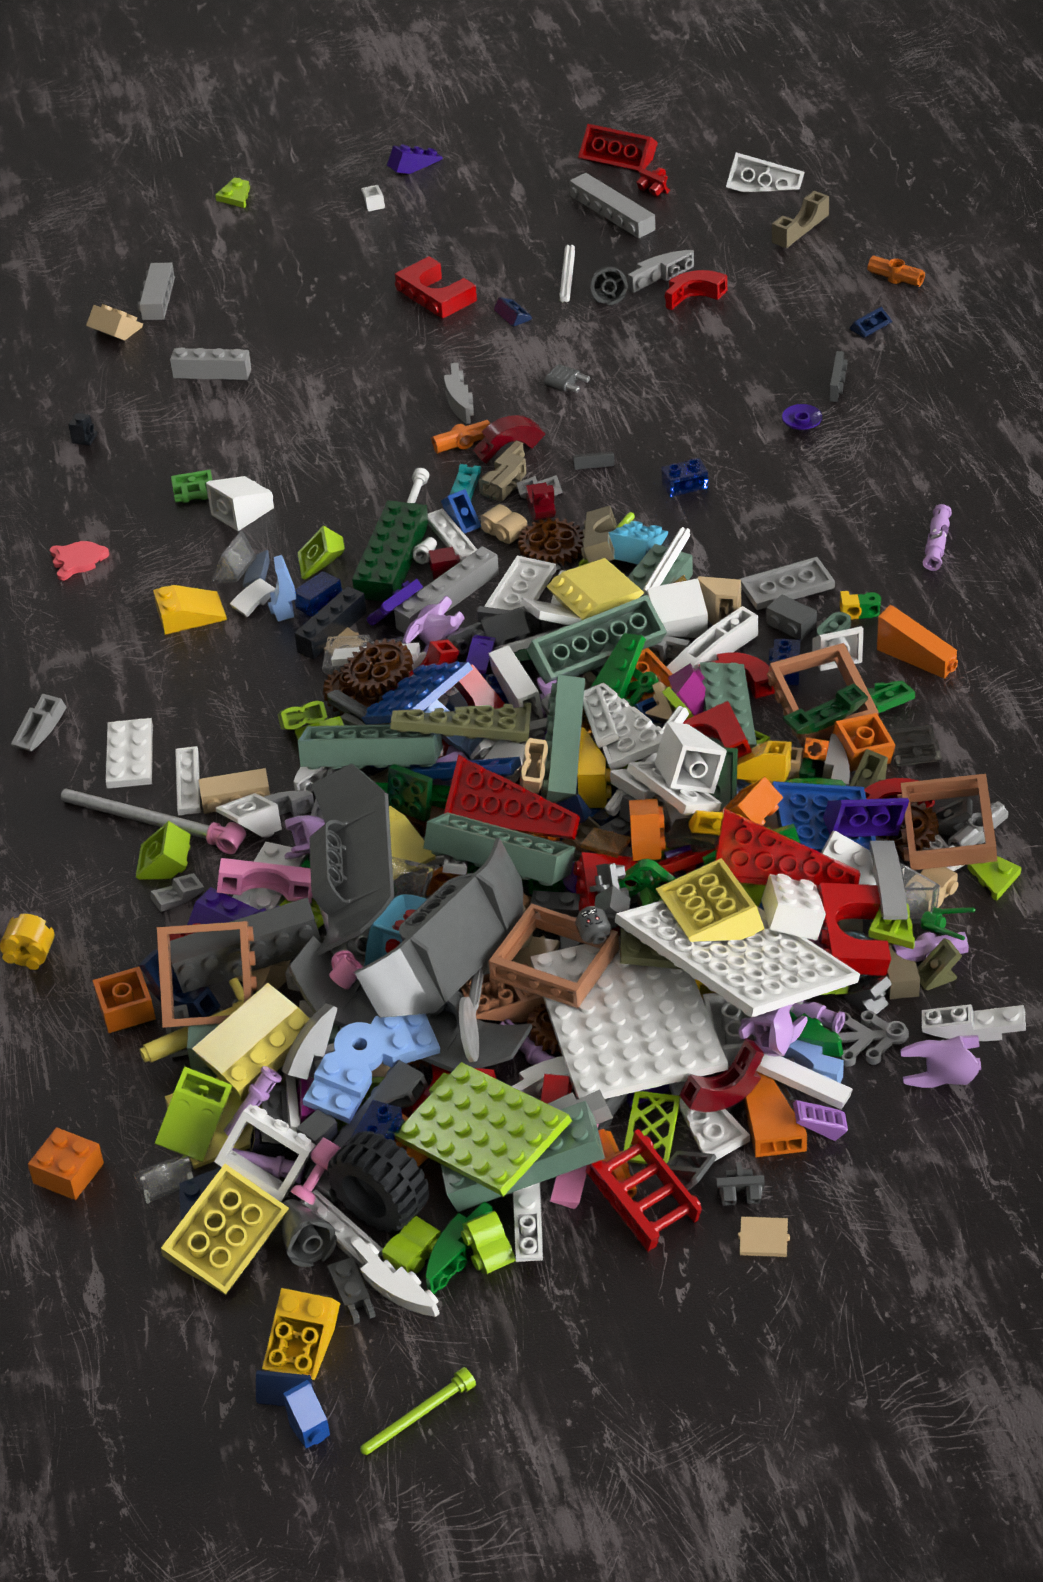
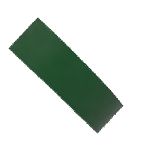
[783,683,868,734]

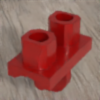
[636,167,670,197]

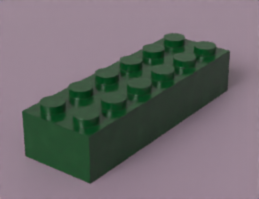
[352,500,429,602]

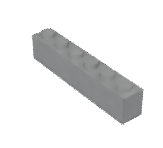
[569,173,655,238]
[394,546,499,633]

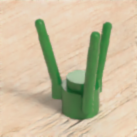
[921,907,975,942]

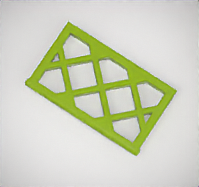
[623,1091,680,1164]

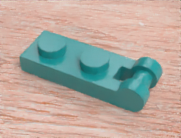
[450,464,481,501]

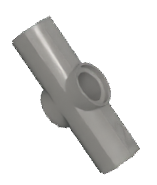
[948,801,1008,847]

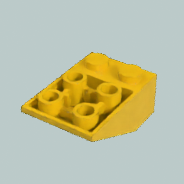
[737,741,792,784]
[262,1288,340,1380]

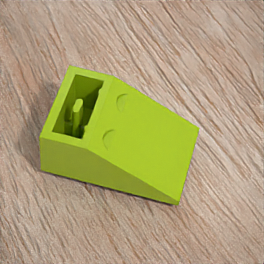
[155,1067,232,1162]

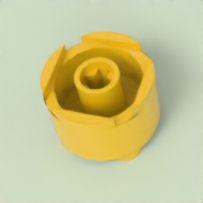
[0,914,55,970]

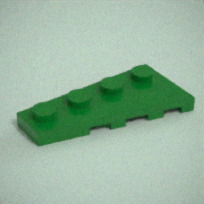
[582,633,646,715]

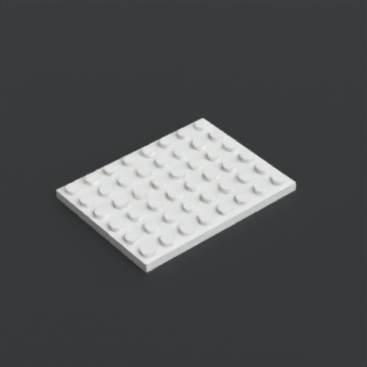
[615,901,860,1017]
[530,936,728,1099]

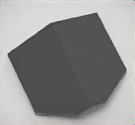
[667,1151,717,1195]

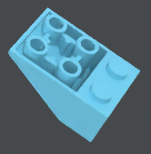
[609,521,668,564]

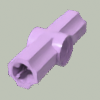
[892,932,969,962]

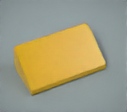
[688,810,742,835]

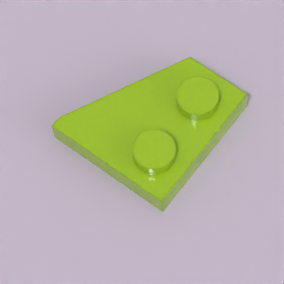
[967,856,1021,901]
[868,904,915,949]

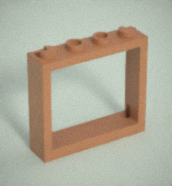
[766,643,879,746]
[897,774,997,871]
[488,903,619,1008]
[157,921,257,1027]

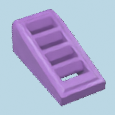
[793,1100,848,1141]

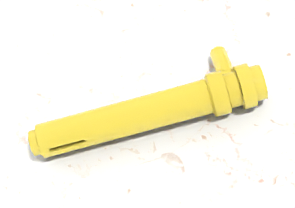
[139,978,244,1063]

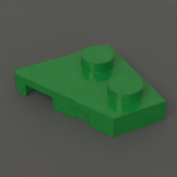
[867,681,915,713]

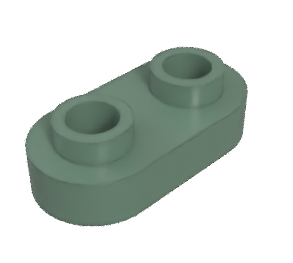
[817,612,851,636]

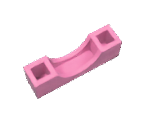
[217,858,312,903]

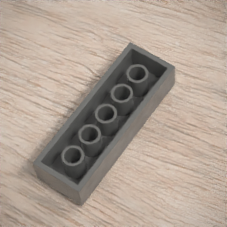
[170,897,322,993]

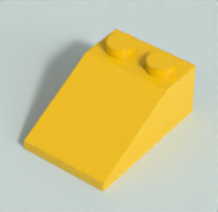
[153,585,227,635]
[577,727,612,808]

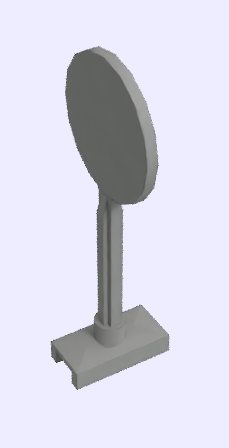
[459,959,490,1062]

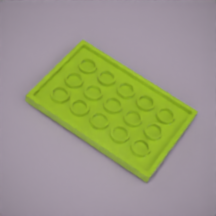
[394,1062,572,1197]

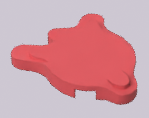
[50,541,109,581]

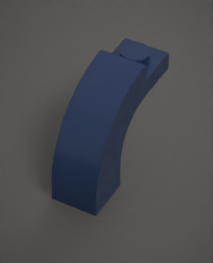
[139,950,221,1018]

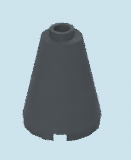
[279,1199,337,1267]

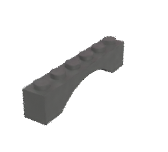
[305,1060,428,1204]

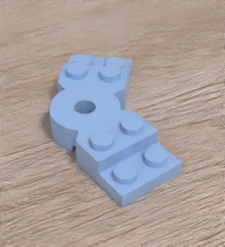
[303,1014,440,1124]

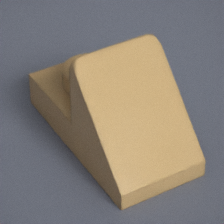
[645,681,674,723]

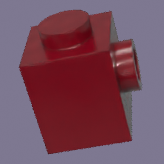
[428,547,460,580]

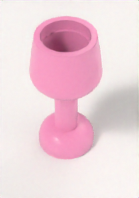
[290,1137,341,1205]

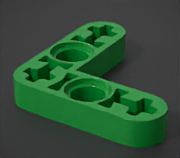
[618,859,676,899]

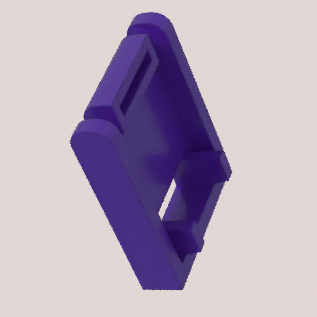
[367,579,423,625]

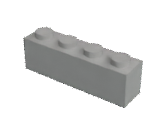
[138,263,175,320]
[170,348,251,380]

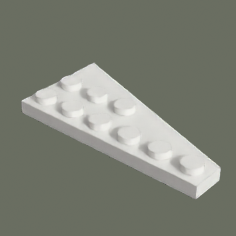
[584,683,664,771]

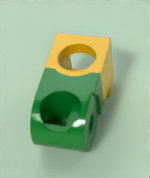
[839,591,881,619]

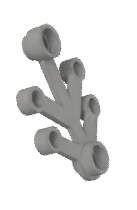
[824,1010,909,1067]

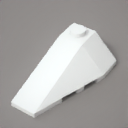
[726,153,805,192]

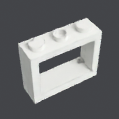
[214,1104,316,1202]

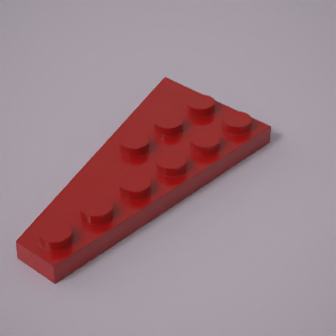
[444,754,580,840]
[715,808,860,889]

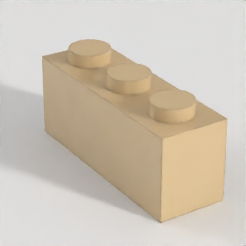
[198,768,270,814]

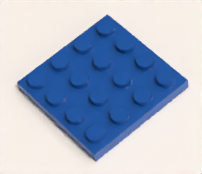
[362,661,473,725]
[772,781,876,853]

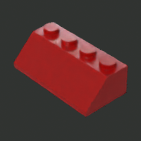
[578,124,658,171]

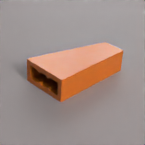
[877,605,958,679]
[743,1071,807,1157]

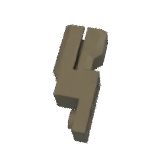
[479,441,527,502]

